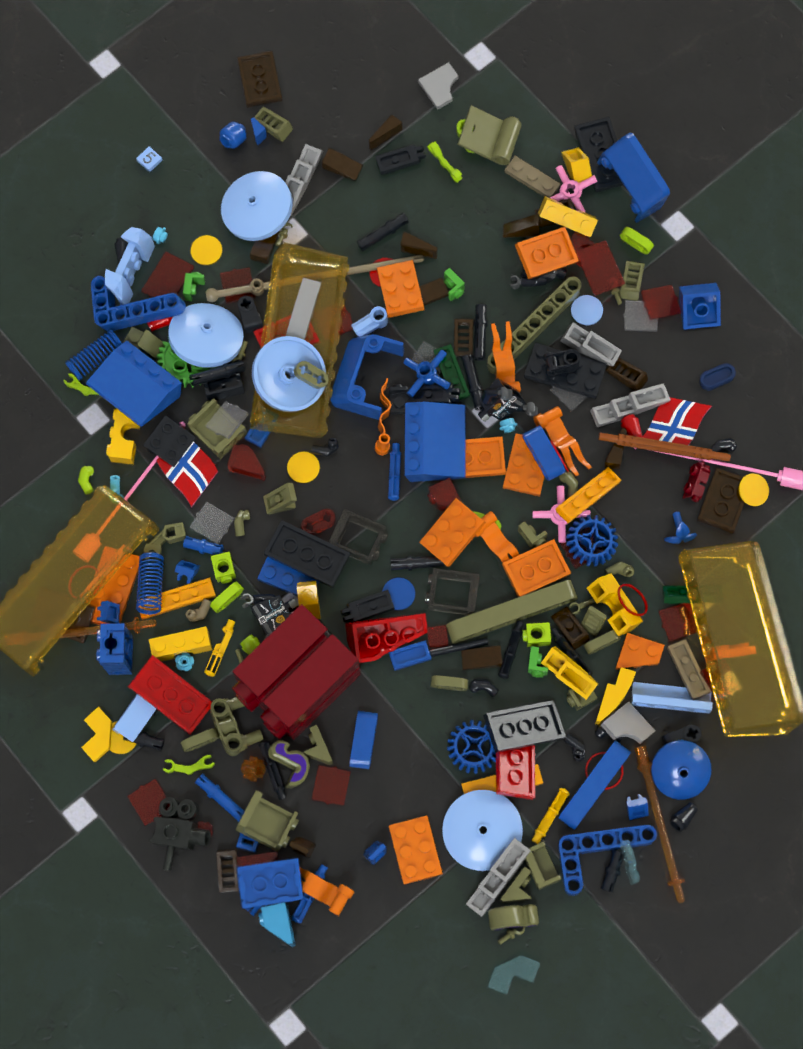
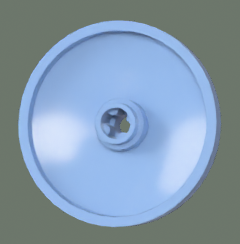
[221,171,293,241]
[168,303,243,368]
[252,336,326,412]
[442,790,523,871]

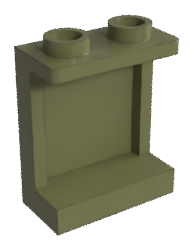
[187,398,247,459]
[236,790,299,852]

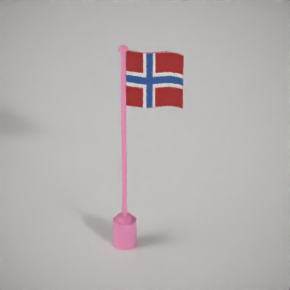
[634,397,803,490]
[73,422,218,564]

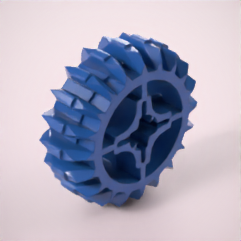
[566,515,618,566]
[447,720,496,774]

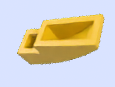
[541,646,598,700]
[595,667,636,725]

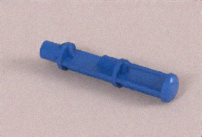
[388,443,401,501]
[291,864,328,923]

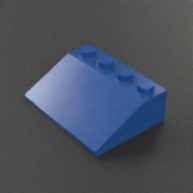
[86,341,182,427]
[405,402,466,482]

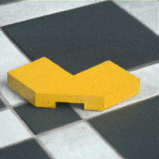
[81,707,112,763]

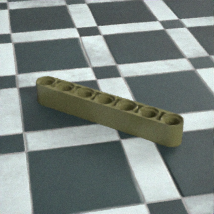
[487,276,581,375]
[446,580,578,644]

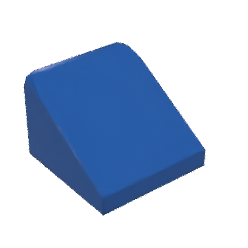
[251,118,267,145]

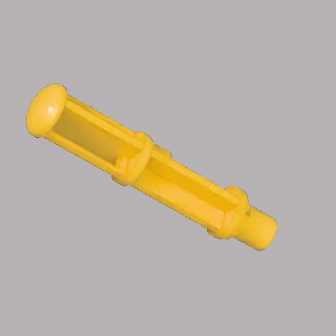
[204,619,235,677]
[531,788,570,844]

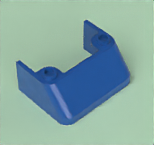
[597,132,670,223]
[330,335,404,420]

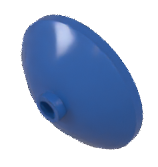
[651,740,711,800]

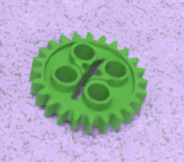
[157,339,217,388]

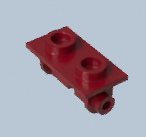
[682,461,711,502]

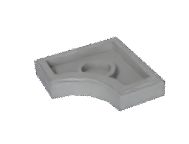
[418,62,458,110]
[601,702,655,744]

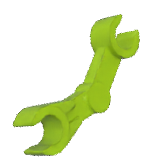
[427,142,462,182]
[64,374,99,396]
[163,755,215,775]

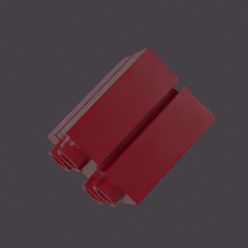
[232,604,361,740]

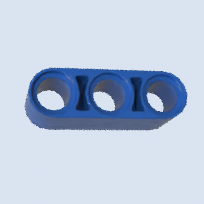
[522,425,566,481]
[349,711,378,770]

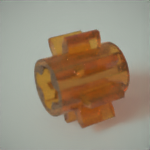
[241,756,266,782]

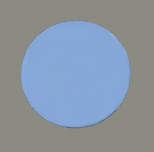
[571,295,603,325]

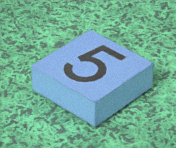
[136,147,162,172]

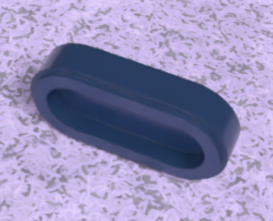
[699,363,736,391]

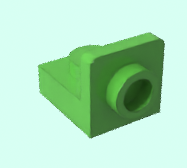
[444,268,465,301]
[183,272,206,301]
[528,646,548,678]

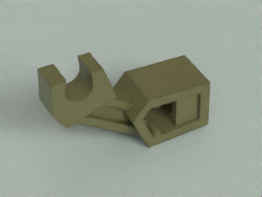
[144,522,186,560]

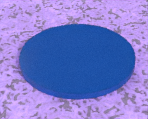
[382,578,415,610]

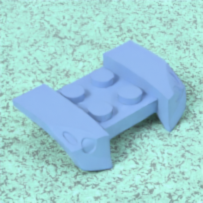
[105,227,155,305]

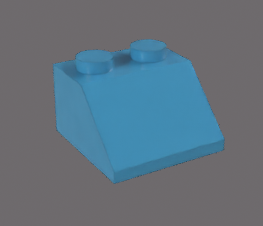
[258,902,296,947]

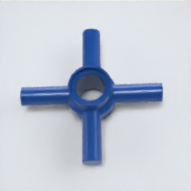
[404,350,450,397]

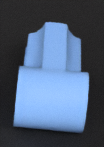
[351,306,388,337]

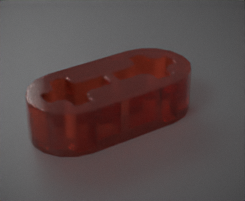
[301,509,336,535]

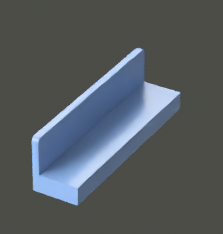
[631,682,713,714]
[112,694,156,742]

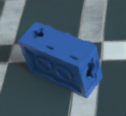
[96,623,133,675]
[236,858,303,909]

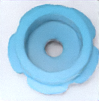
[152,227,168,244]
[499,418,518,433]
[175,652,194,671]

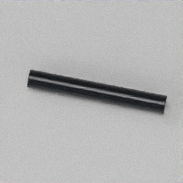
[430,637,489,657]

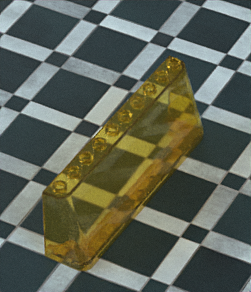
[250,242,349,438]
[0,485,160,677]
[678,541,803,736]

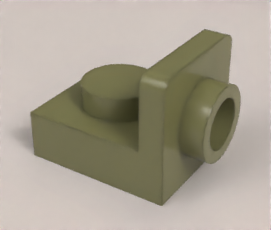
[518,522,548,549]
[566,689,598,710]

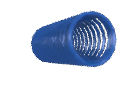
[65,329,122,381]
[136,552,164,615]

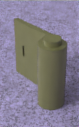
[457,106,522,165]

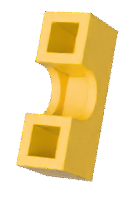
[538,196,598,237]
[106,409,140,465]
[587,573,643,636]
[149,627,212,662]

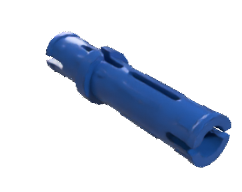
[195,774,245,822]

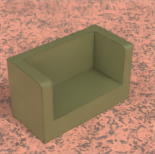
[525,842,561,891]

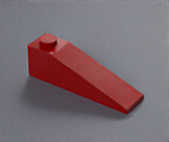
[345,613,428,663]

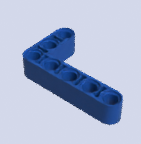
[91,276,186,331]
[558,825,657,896]

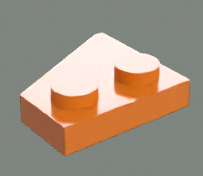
[616,633,665,670]

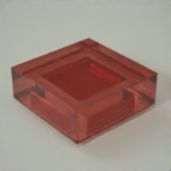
[427,625,448,648]

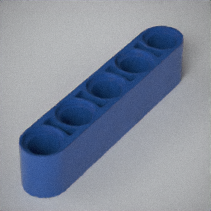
[558,740,631,830]

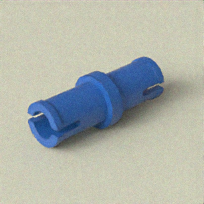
[183,536,224,555]

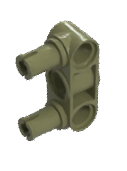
[210,697,263,756]

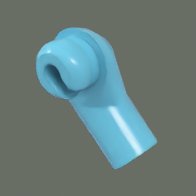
[110,475,124,504]

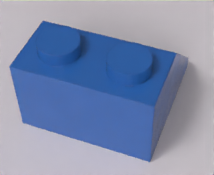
[679,283,721,329]

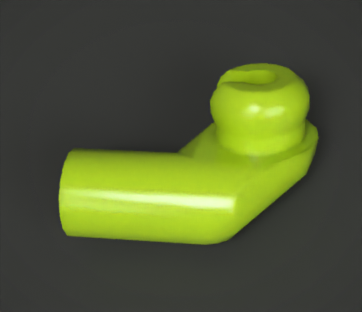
[78,466,94,495]

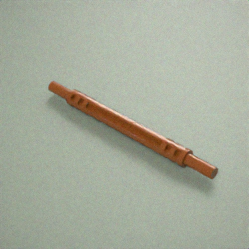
[598,432,731,461]

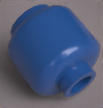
[220,121,246,149]

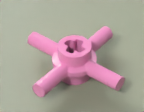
[550,165,597,213]
[532,486,590,543]

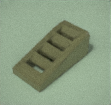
[254,106,293,142]
[620,261,645,301]
[581,606,607,636]

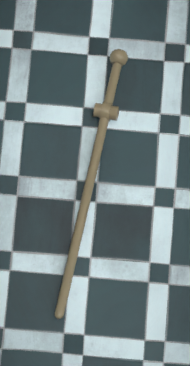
[205,255,424,303]

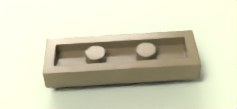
[505,156,560,198]
[667,639,711,700]

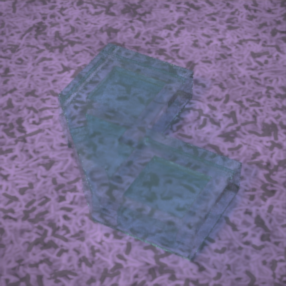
[620,840,640,885]
[488,956,540,995]

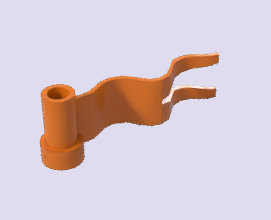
[491,321,521,392]
[374,378,391,456]
[533,406,592,477]
[475,511,520,563]
[299,867,354,916]

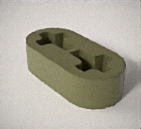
[294,361,329,389]
[584,630,621,655]
[431,675,469,691]
[181,728,219,752]

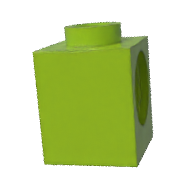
[211,552,236,584]
[522,622,551,647]

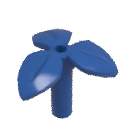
[664,512,697,544]

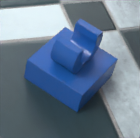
[175,560,200,584]
[97,601,120,624]
[626,794,649,820]

